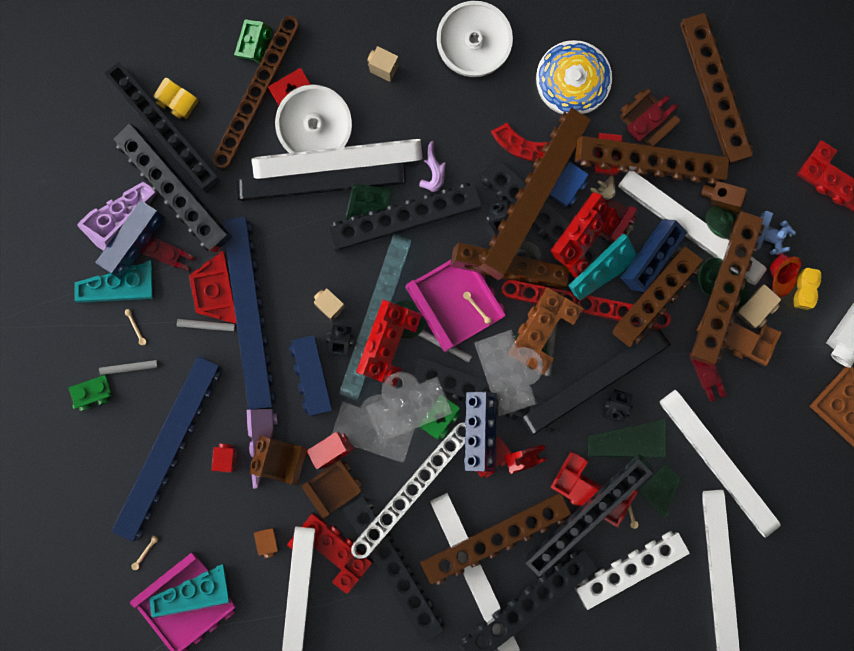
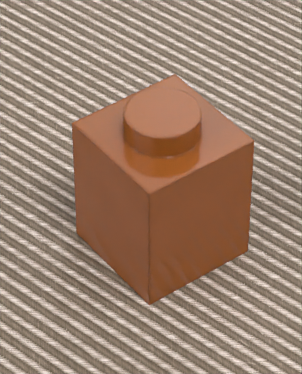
[254,528,279,558]

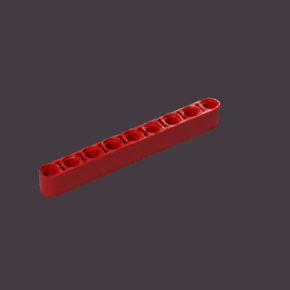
[502,280,671,329]

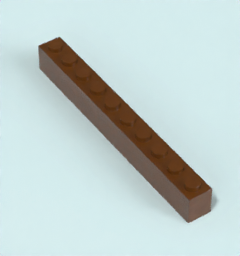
[479,107,591,280]

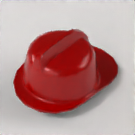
[770,253,801,297]

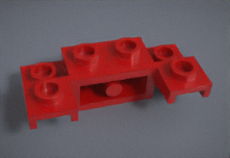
[797,140,854,212]
[551,192,621,278]
[356,300,422,387]
[551,451,638,528]
[287,512,373,594]

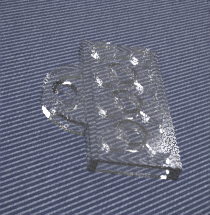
[474,330,543,416]
[366,372,453,442]
[331,395,416,463]

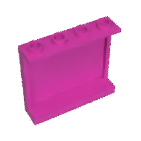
[405,260,506,352]
[130,552,237,651]

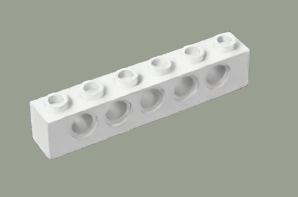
[575,531,690,610]

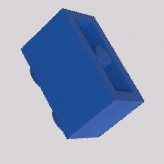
[548,162,589,209]

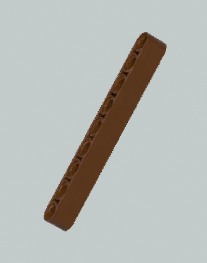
[213,16,299,171]

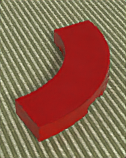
[491,122,550,162]

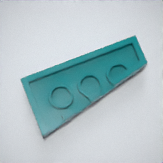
[568,234,637,300]
[75,260,153,303]
[149,564,230,618]

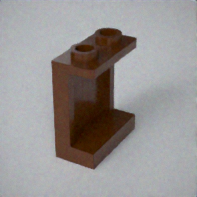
[619,88,681,146]
[249,436,308,486]
[301,460,363,518]

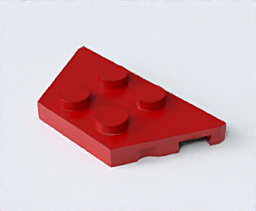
[189,251,237,324]

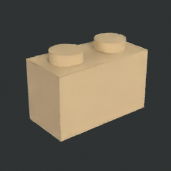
[367,46,399,82]
[735,284,781,329]
[313,289,345,322]

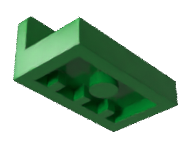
[234,20,272,64]
[68,375,113,412]

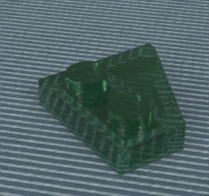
[345,184,391,220]
[639,464,680,518]

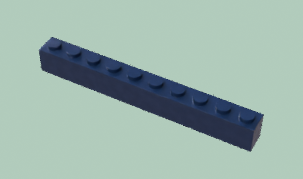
[222,217,276,410]
[111,356,221,542]

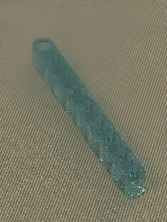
[339,234,412,400]

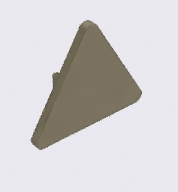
[591,175,615,200]

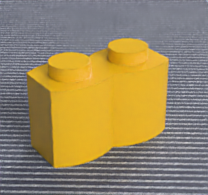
[153,78,199,120]
[793,268,821,310]

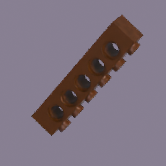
[450,242,569,290]
[612,246,703,347]

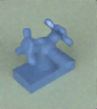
[756,211,796,255]

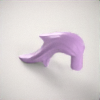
[419,141,446,192]

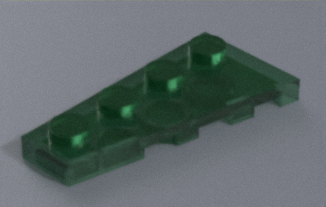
[588,419,666,458]

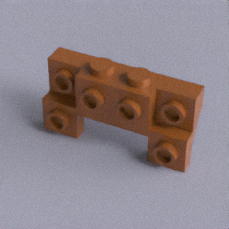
[508,288,583,375]
[696,302,782,366]

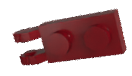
[626,95,678,143]
[140,237,196,272]
[689,352,726,402]

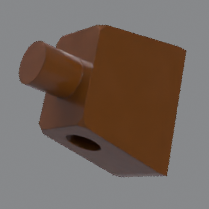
[701,182,747,214]

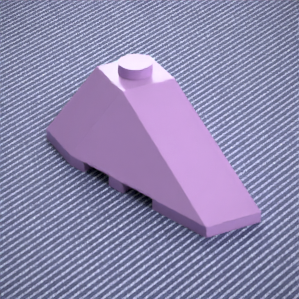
[77,182,156,251]
[247,409,278,488]

